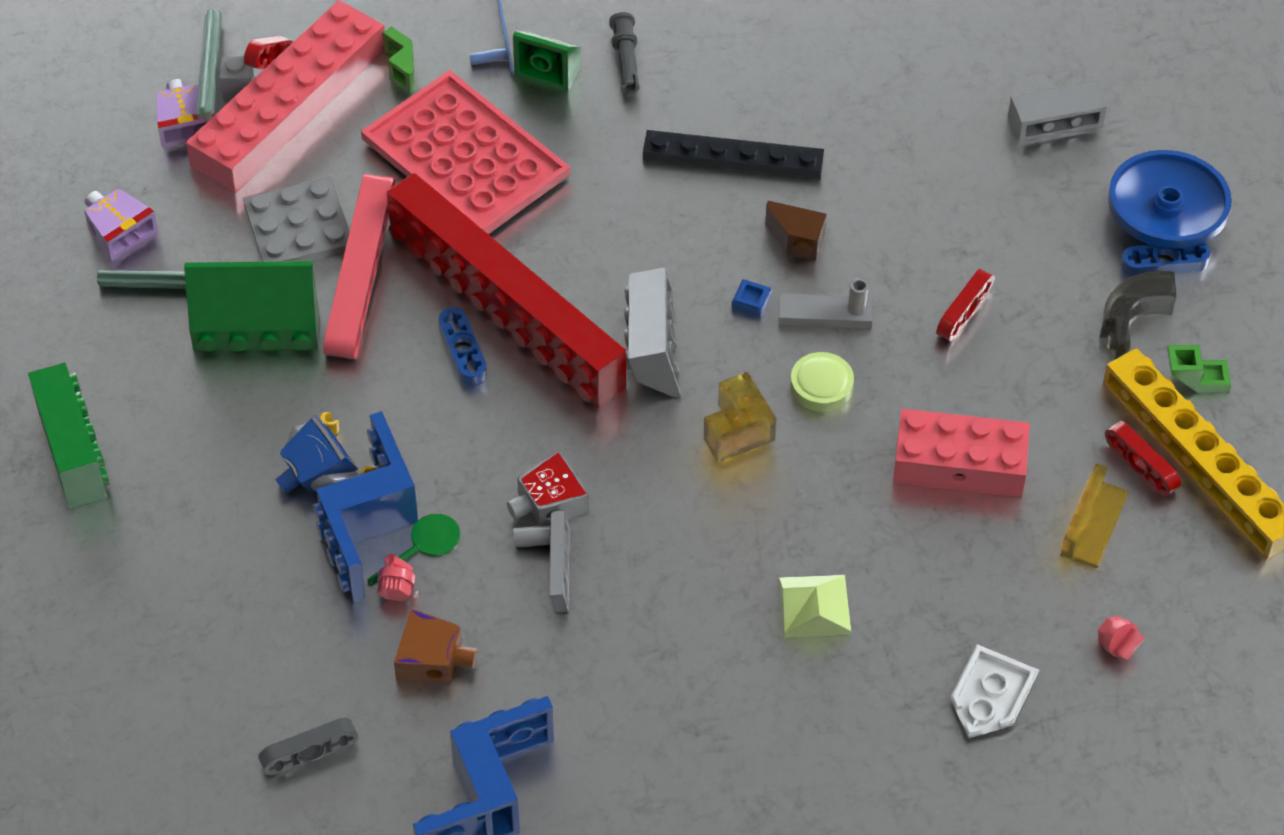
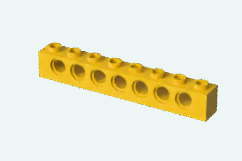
[1103,348,1284,560]

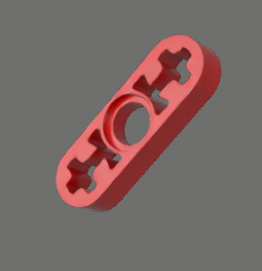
[244,36,293,70]
[936,269,994,341]
[1105,421,1181,496]

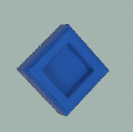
[732,279,772,317]

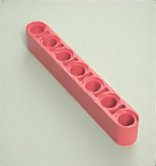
[323,174,395,359]

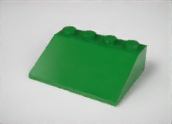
[184,261,320,351]

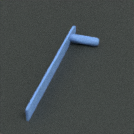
[469,0,514,73]

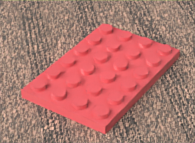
[361,70,571,234]

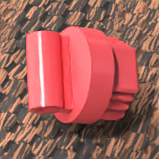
[377,553,416,601]
[1097,616,1145,661]

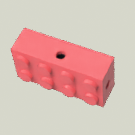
[893,408,1030,497]

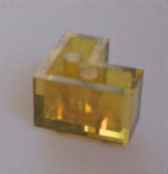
[703,371,777,463]

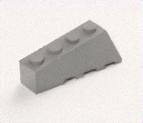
[624,267,681,398]

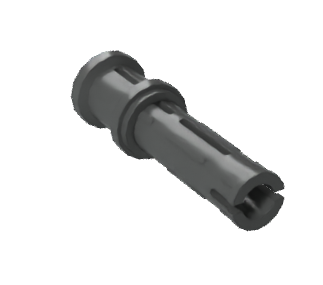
[609,12,640,94]

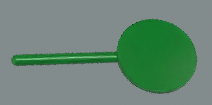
[367,514,460,584]

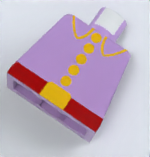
[156,79,214,148]
[85,189,158,261]

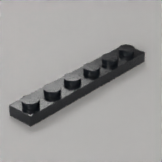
[643,130,824,179]

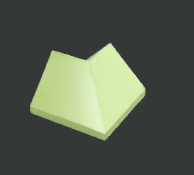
[779,575,851,638]

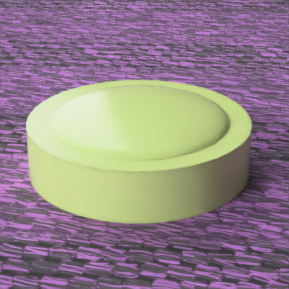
[790,352,854,412]

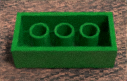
[28,362,110,509]

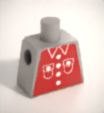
[507,451,589,526]

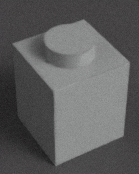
[220,56,255,102]

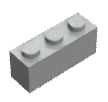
[1008,81,1107,142]

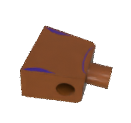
[394,609,478,683]

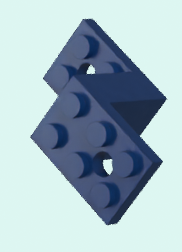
[313,411,418,603]
[413,696,554,835]

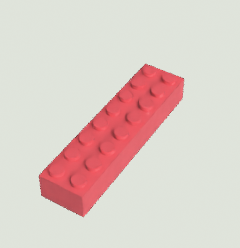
[186,0,385,193]

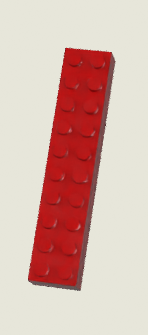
[387,172,626,409]

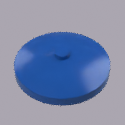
[1108,150,1232,249]

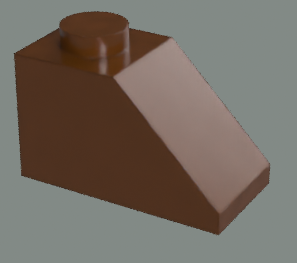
[765,200,827,260]

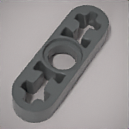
[258,718,358,775]

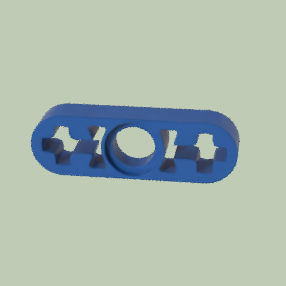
[1121,243,1211,277]
[439,307,487,386]

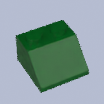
[513,31,581,91]

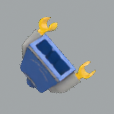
[275,412,374,495]

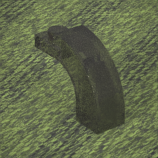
[1099,271,1177,360]

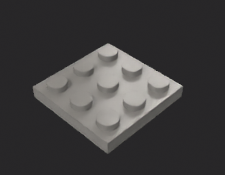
[243,177,350,262]

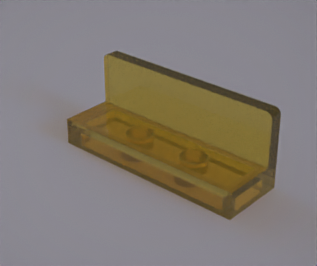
[1060,463,1128,568]

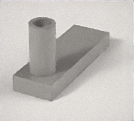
[779,278,873,329]
[513,511,570,613]

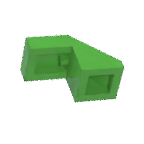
[383,26,415,94]
[1167,345,1231,393]

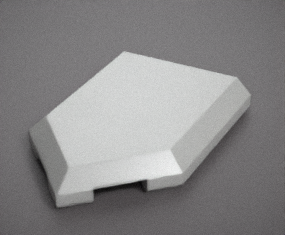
[950,644,1039,739]

